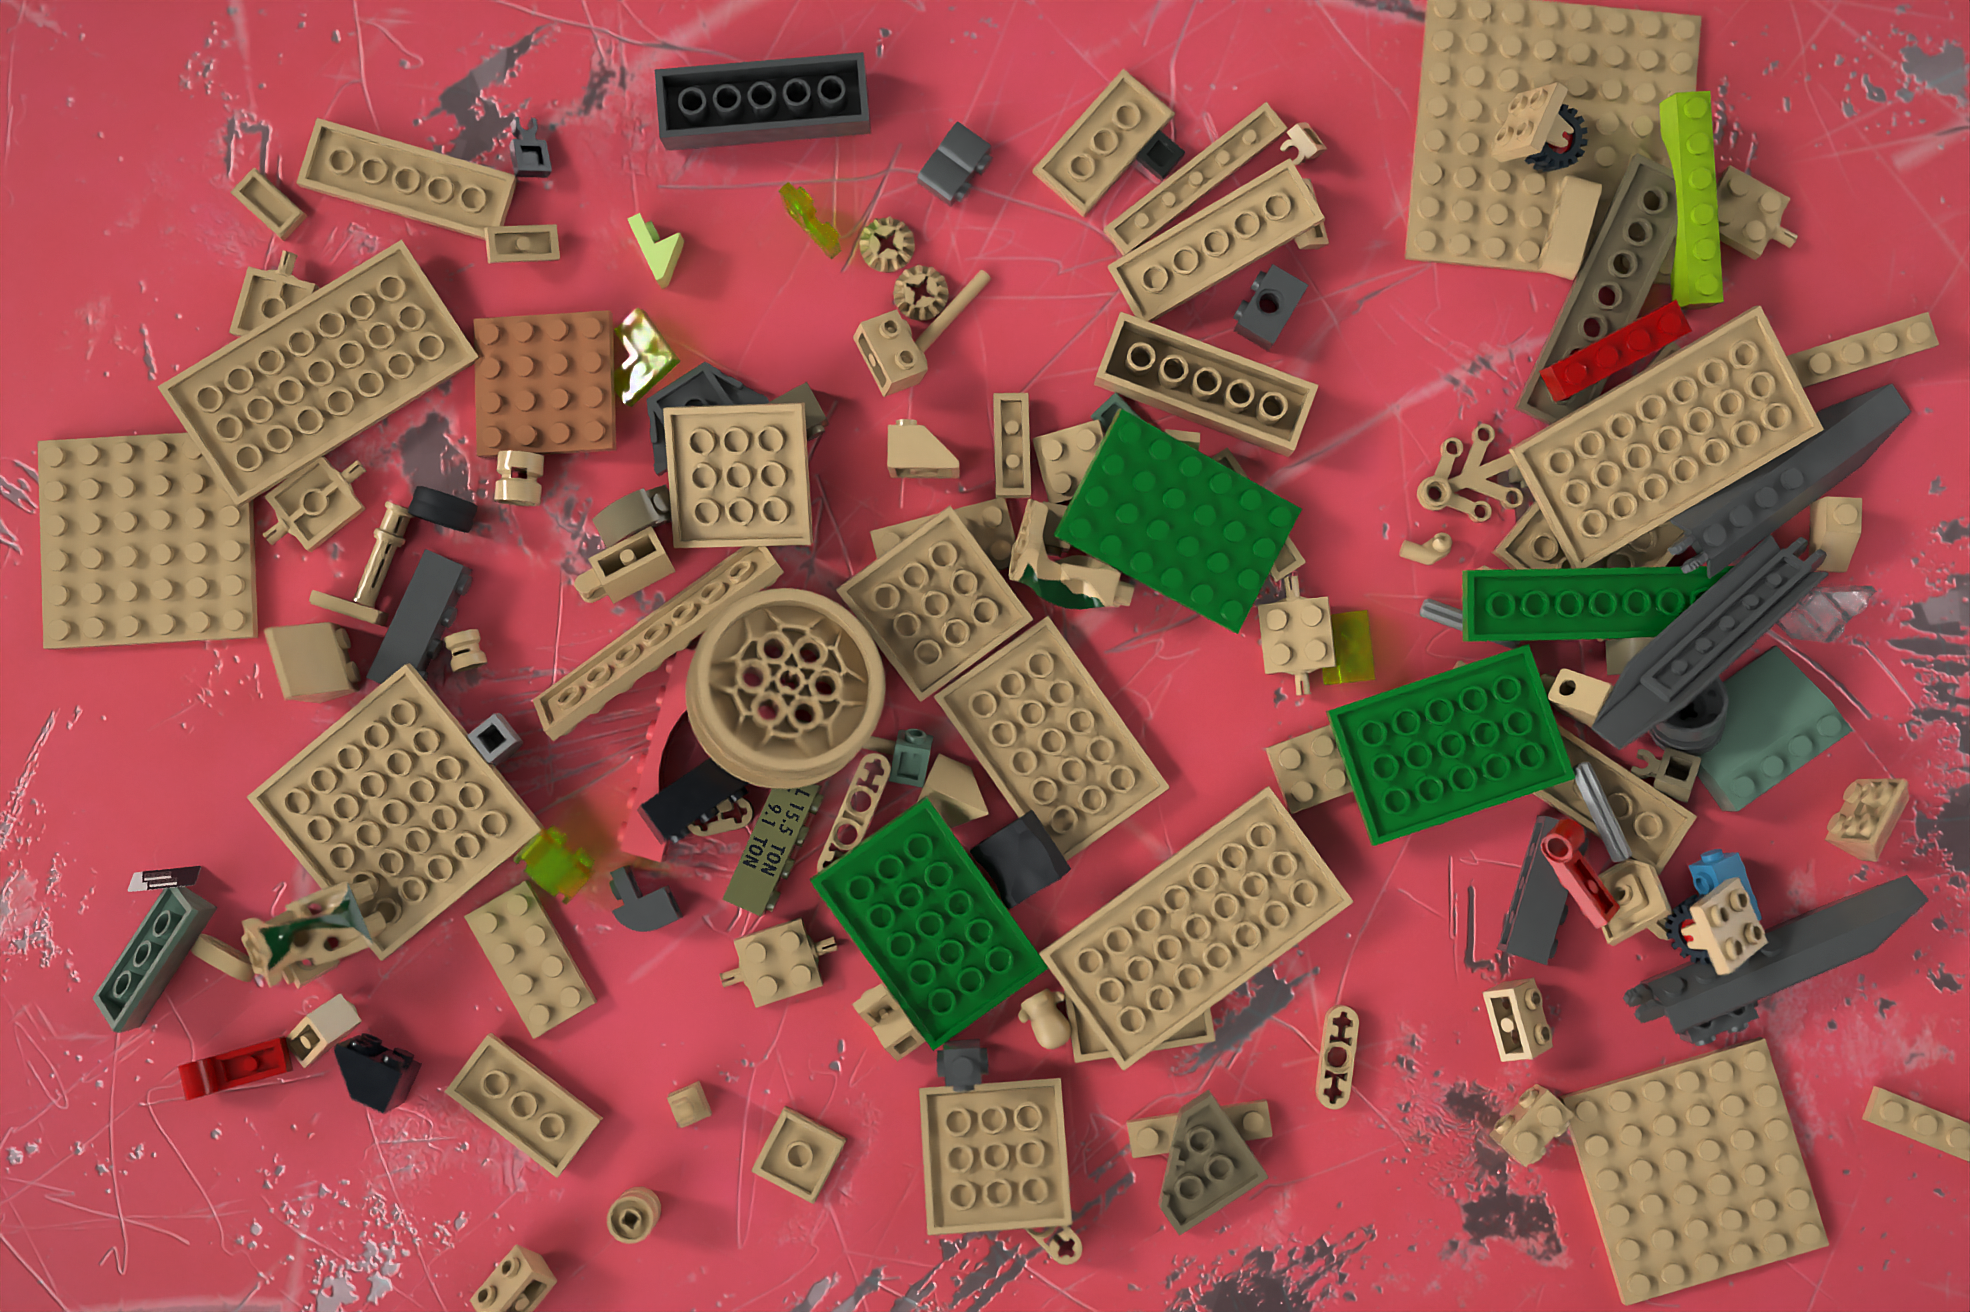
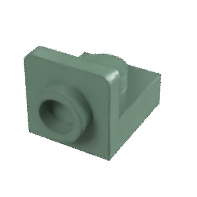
[889,729,933,788]

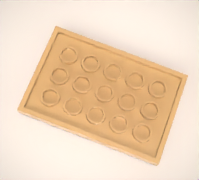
[934,616,1170,861]

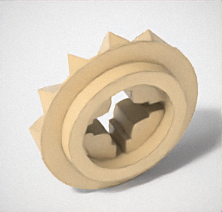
[859,216,915,272]
[893,264,948,321]

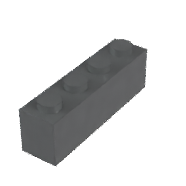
[366,549,472,684]
[1497,816,1588,965]

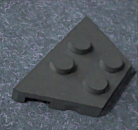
[646,362,770,476]

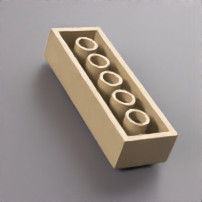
[1094,312,1319,457]

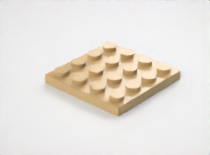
[663,402,813,548]
[836,505,1033,702]
[919,1078,1072,1235]

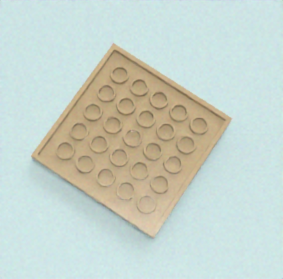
[37,433,258,650]
[247,663,545,961]
[1559,1037,1829,1306]

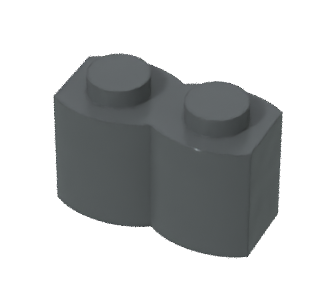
[917,121,993,207]

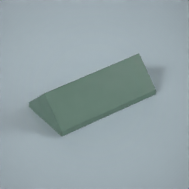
[92,886,217,1033]

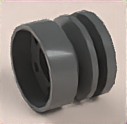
[1649,677,1729,756]

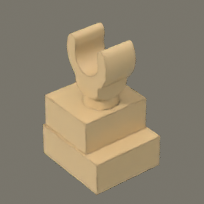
[667,1081,713,1128]

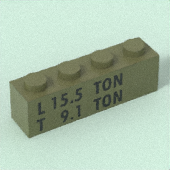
[722,784,824,917]

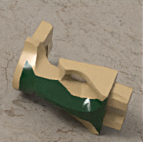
[1009,499,1135,610]
[241,881,387,987]

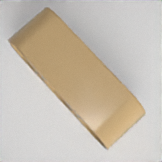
[1537,174,1602,280]

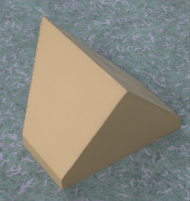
[917,753,989,828]

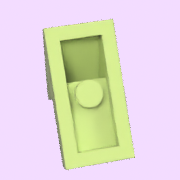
[627,213,684,289]

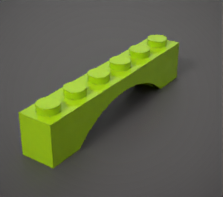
[1659,91,1724,310]

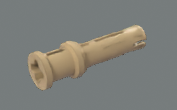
[352,501,415,608]

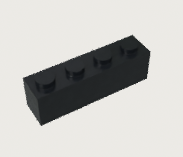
[637,757,750,845]

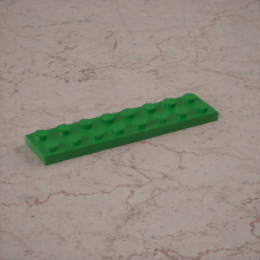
[1462,566,1734,642]

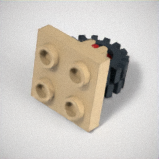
[1490,82,1588,172]
[1665,877,1768,975]

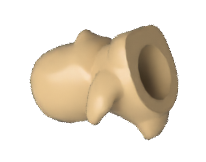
[1018,989,1072,1049]

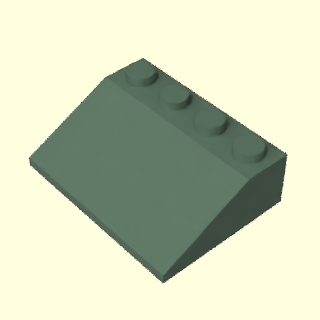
[1685,646,1852,812]

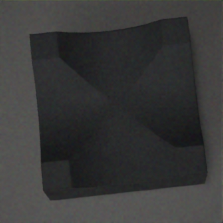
[970,810,1071,910]

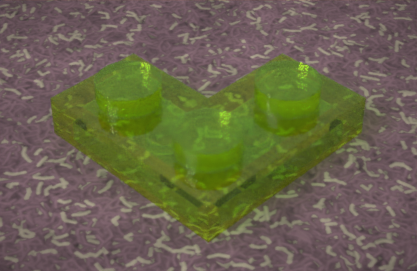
[778,181,841,260]
[613,307,680,407]

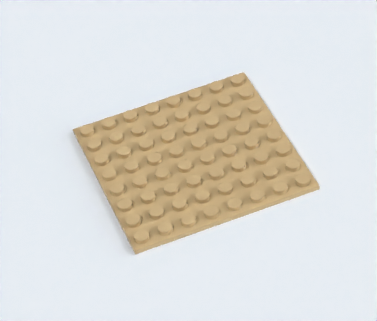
[1405,0,1701,285]

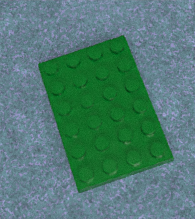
[1053,409,1302,634]
[1326,644,1576,846]
[810,796,1048,1051]

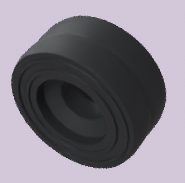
[408,486,478,533]

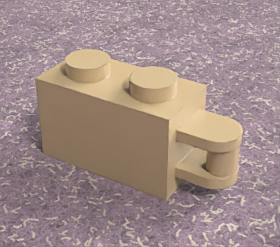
[574,526,675,604]

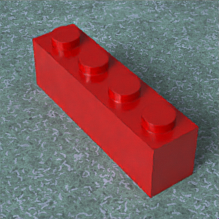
[1539,300,1692,402]

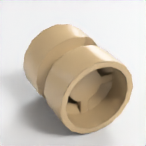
[494,451,544,506]
[607,1187,661,1243]

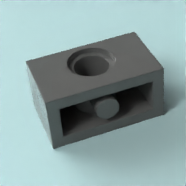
[1233,264,1309,352]

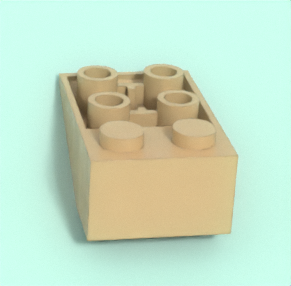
[1825,779,1909,862]

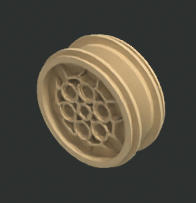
[685,588,885,789]

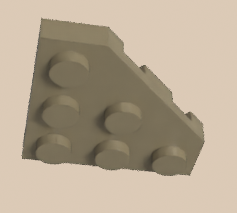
[1158,1090,1269,1236]

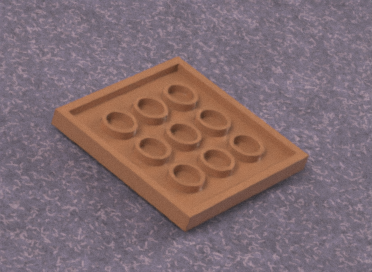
[474,310,616,458]

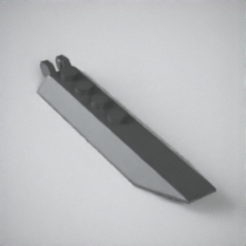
[1668,383,1911,578]
[1591,535,1829,750]
[1623,875,1928,1034]

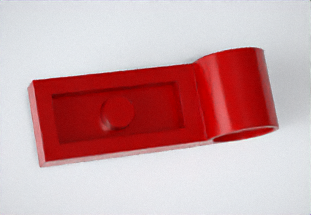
[1541,819,1621,929]
[177,1036,293,1101]

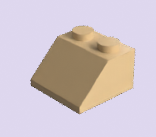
[887,419,960,478]

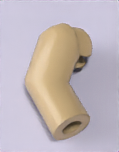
[1399,532,1453,565]

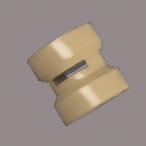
[444,629,488,672]

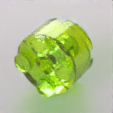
[513,824,596,905]

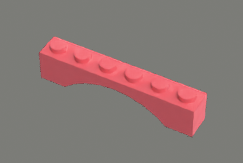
[617,648,695,862]

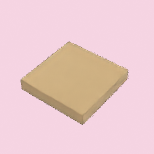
[751,1106,847,1204]

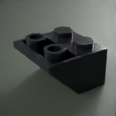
[334,1033,422,1114]

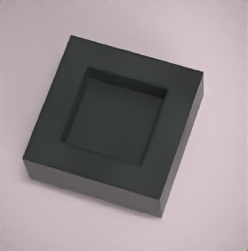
[1136,130,1185,181]

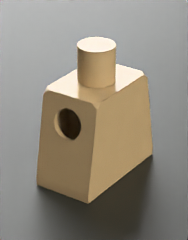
[1541,668,1613,727]

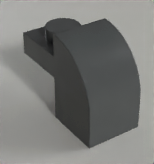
[609,865,683,932]

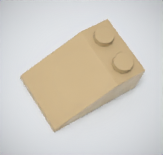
[264,622,361,703]

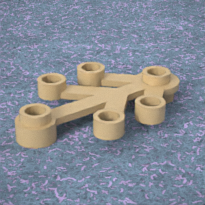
[1417,424,1527,523]

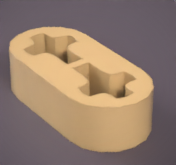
[688,797,754,836]
[191,934,255,982]

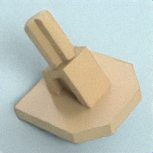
[1598,858,1673,946]

